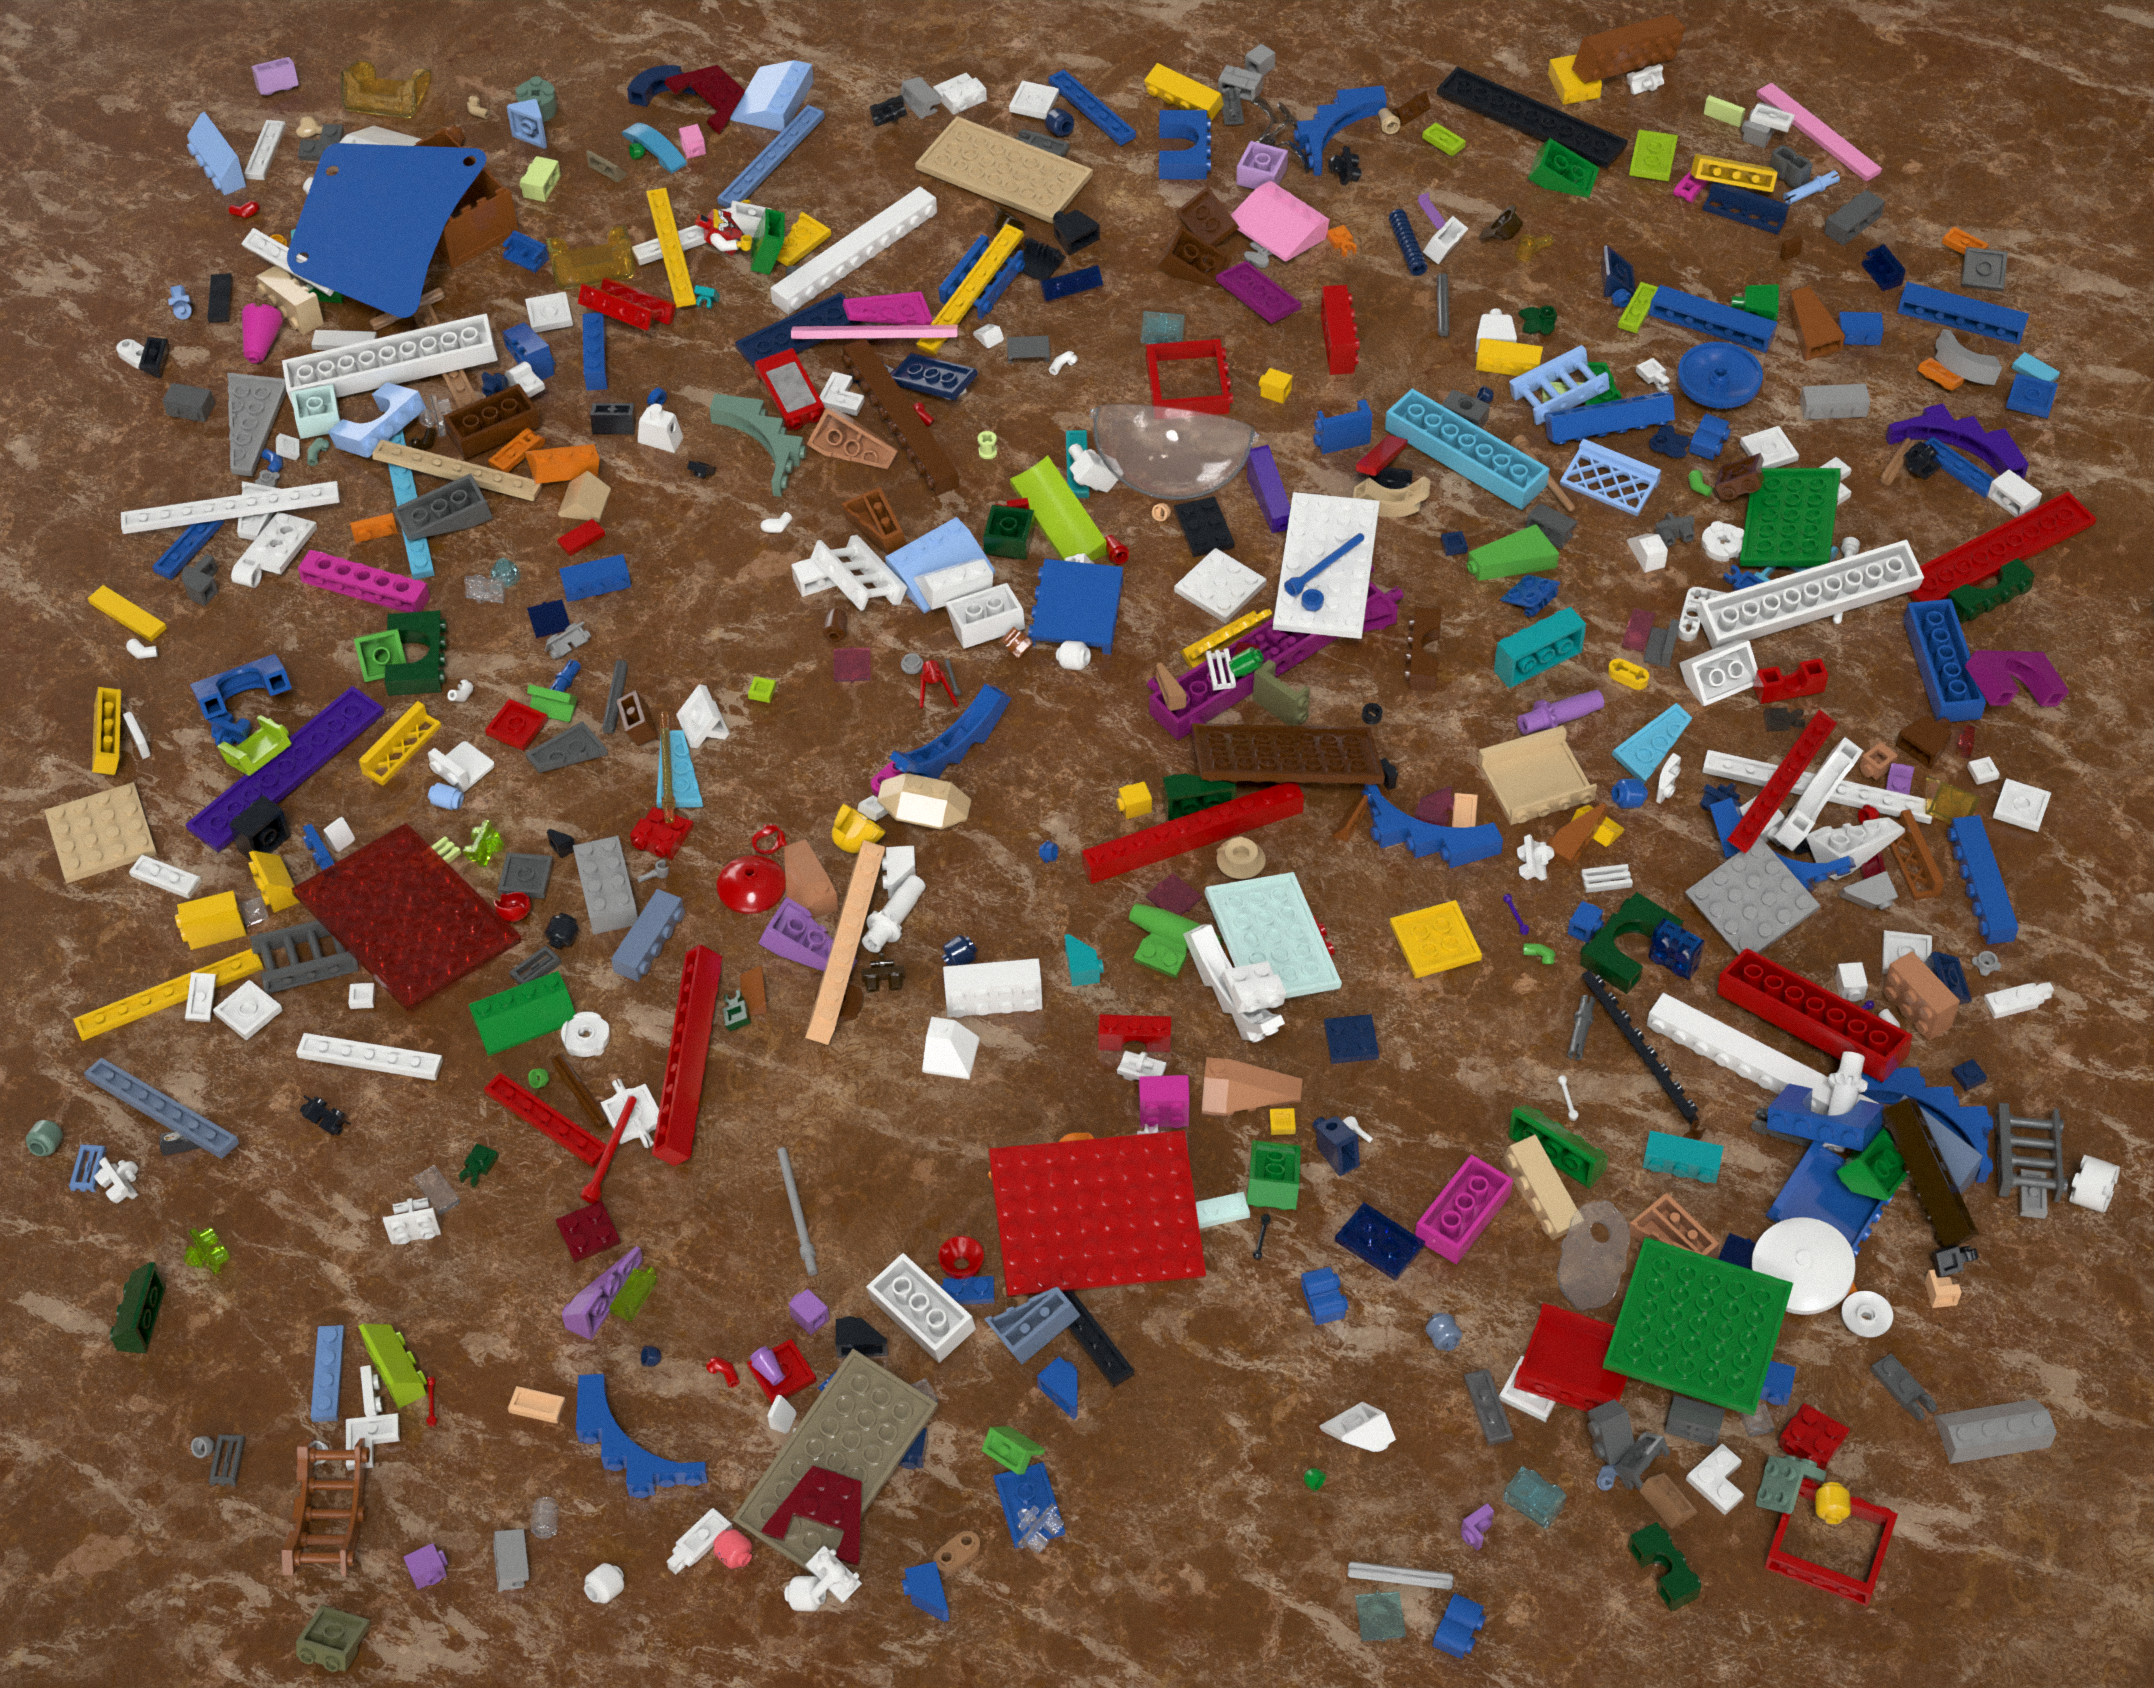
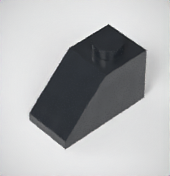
[836,1316,888,1358]

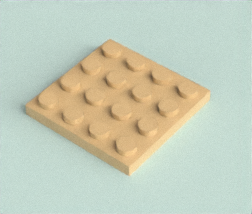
[44,782,157,883]

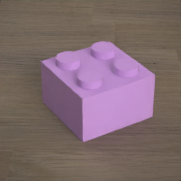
[1237,141,1288,189]

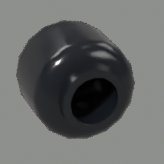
[544,913,579,950]

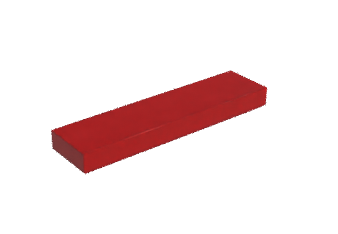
[1356,435,1408,476]

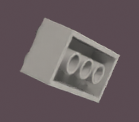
[573,836,638,935]

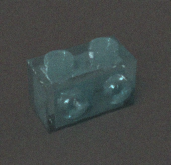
[1140,311,1185,344]
[1503,1466,1567,1530]

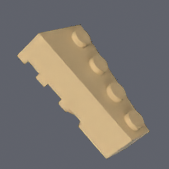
[256,266,324,335]
[1500,1134,1583,1240]

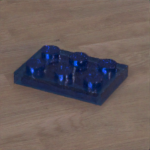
[1335,1202,1425,1281]

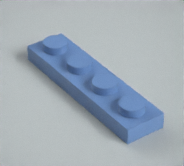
[311,1325,345,1422]

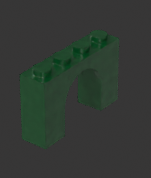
[384,610,447,696]
[1580,892,1684,995]

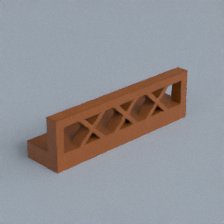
[1888,809,1944,901]

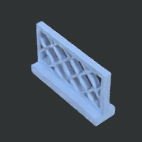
[1560,439,1661,516]

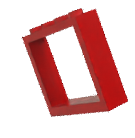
[1146,339,1233,419]
[1764,1478,1898,1607]

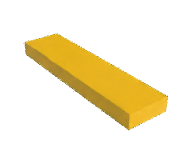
[87,585,167,642]

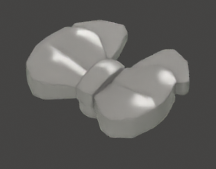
[1244,241,1273,268]

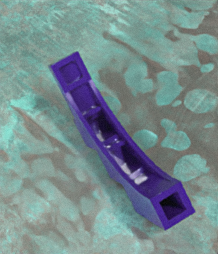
[1886,403,2029,479]

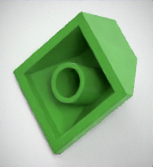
[354,629,406,682]

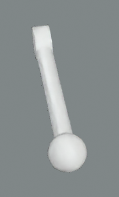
[1558,1075,1578,1121]

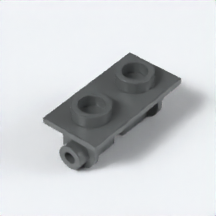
[1222,87,1244,125]

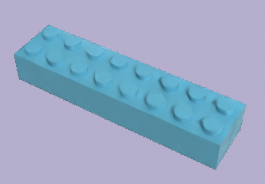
[1385,388,1549,510]

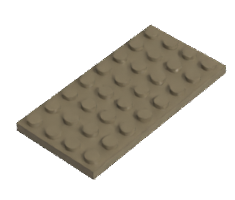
[732,1349,939,1576]

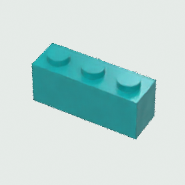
[1642,1130,1724,1183]

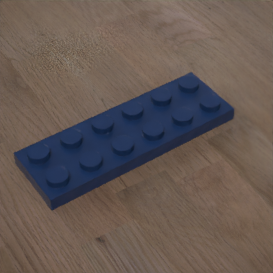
[735,292,863,370]

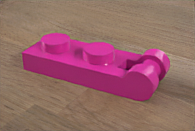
[1673,170,1710,203]

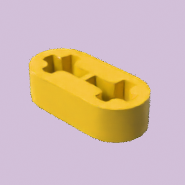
[1608,658,1649,690]

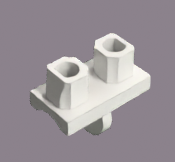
[1627,64,1664,95]
[1517,834,1554,881]
[1117,1051,1166,1081]
[94,1157,138,1203]

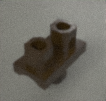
[861,953,905,993]

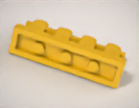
[1180,609,1272,670]

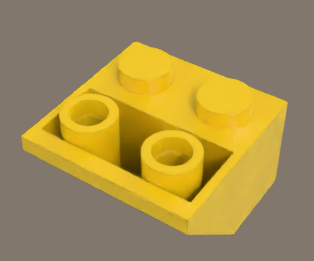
[248,851,300,913]

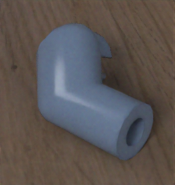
[1596,1461,1620,1490]

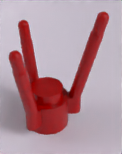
[919,660,959,708]

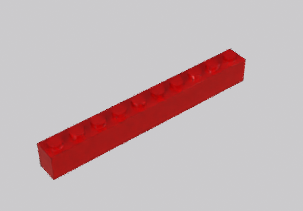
[1082,782,1304,884]
[651,944,723,1167]

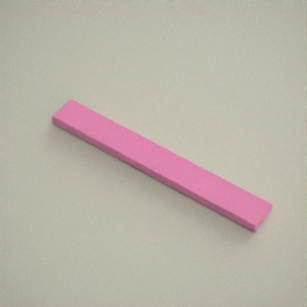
[1756,83,1882,182]
[791,325,958,339]

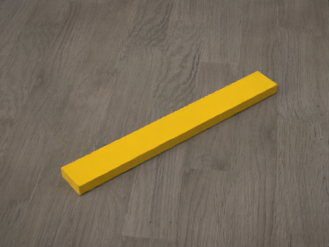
[646,188,696,308]
[916,224,1024,356]
[73,948,264,1041]

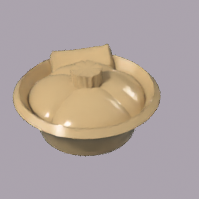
[1216,836,1266,879]

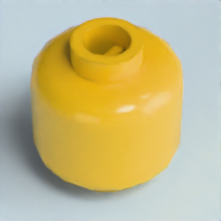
[1815,1482,1851,1524]

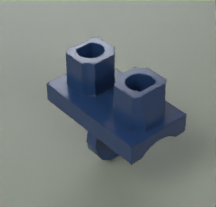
[481,372,508,397]
[1700,783,1742,812]

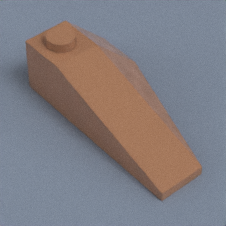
[806,407,898,469]
[784,839,839,919]

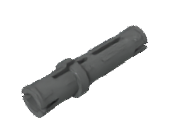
[1567,995,1596,1060]

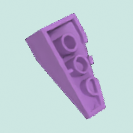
[758,897,857,971]
[562,1247,643,1340]

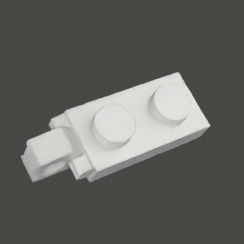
[1984,982,2054,1019]
[667,1508,732,1575]

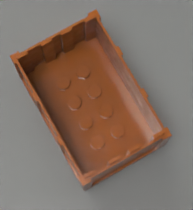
[414,128,519,269]

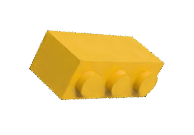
[1476,338,1543,376]

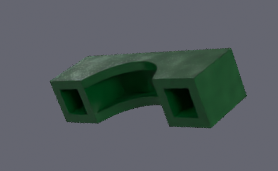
[1947,558,2035,624]

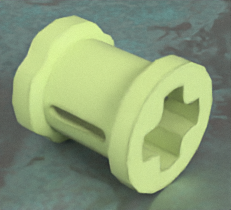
[978,431,997,459]

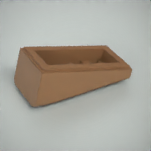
[1156,662,1187,711]

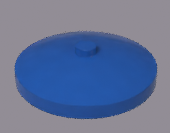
[1677,342,1763,408]

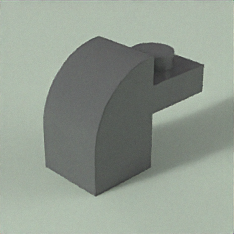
[181,554,218,606]

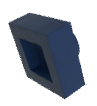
[1441,531,1468,556]
[1951,1059,1987,1092]

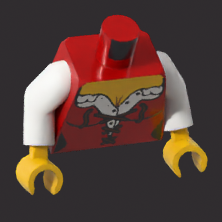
[695,200,752,256]

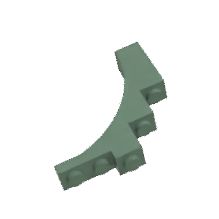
[710,394,807,497]

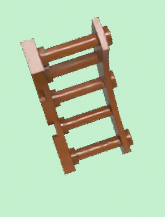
[282,1438,370,1576]

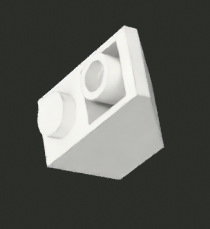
[882,846,916,898]

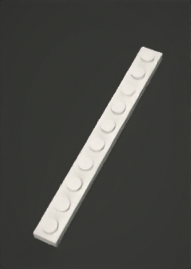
[121,481,340,534]
[1702,750,1936,824]

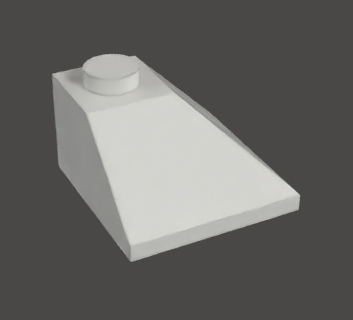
[922,1017,980,1080]
[1320,1402,1396,1452]

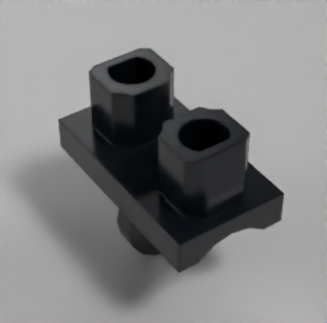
[869,95,907,127]
[1328,146,1362,186]

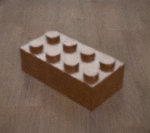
[443,384,541,460]

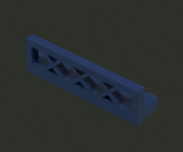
[1702,181,1790,235]

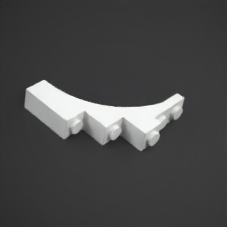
[1183,924,1285,1043]

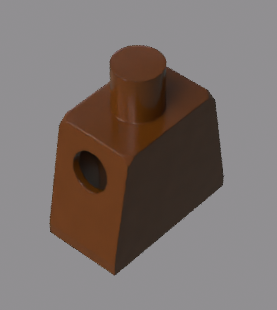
[1896,716,1952,769]

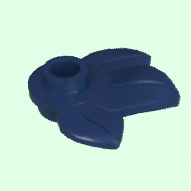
[1649,425,1691,458]

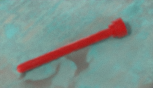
[580,1096,637,1204]

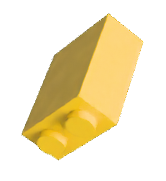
[1548,54,1602,105]
[175,890,247,950]

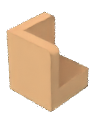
[1925,1269,1962,1308]

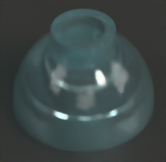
[490,558,520,588]

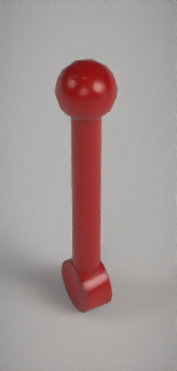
[426,1376,437,1427]

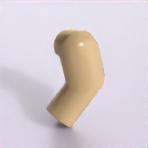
[467,96,490,119]

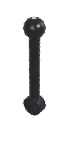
[1253,1214,1271,1260]

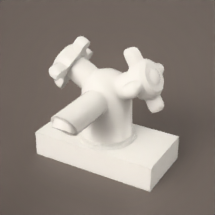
[804,1546,862,1603]

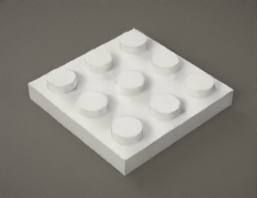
[1174,548,1267,624]

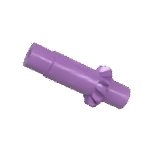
[1517,690,1604,735]

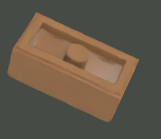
[1640,1473,1697,1529]

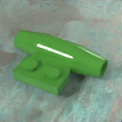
[1129,903,1222,979]

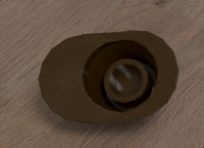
[1479,204,1523,240]
[993,205,1026,234]

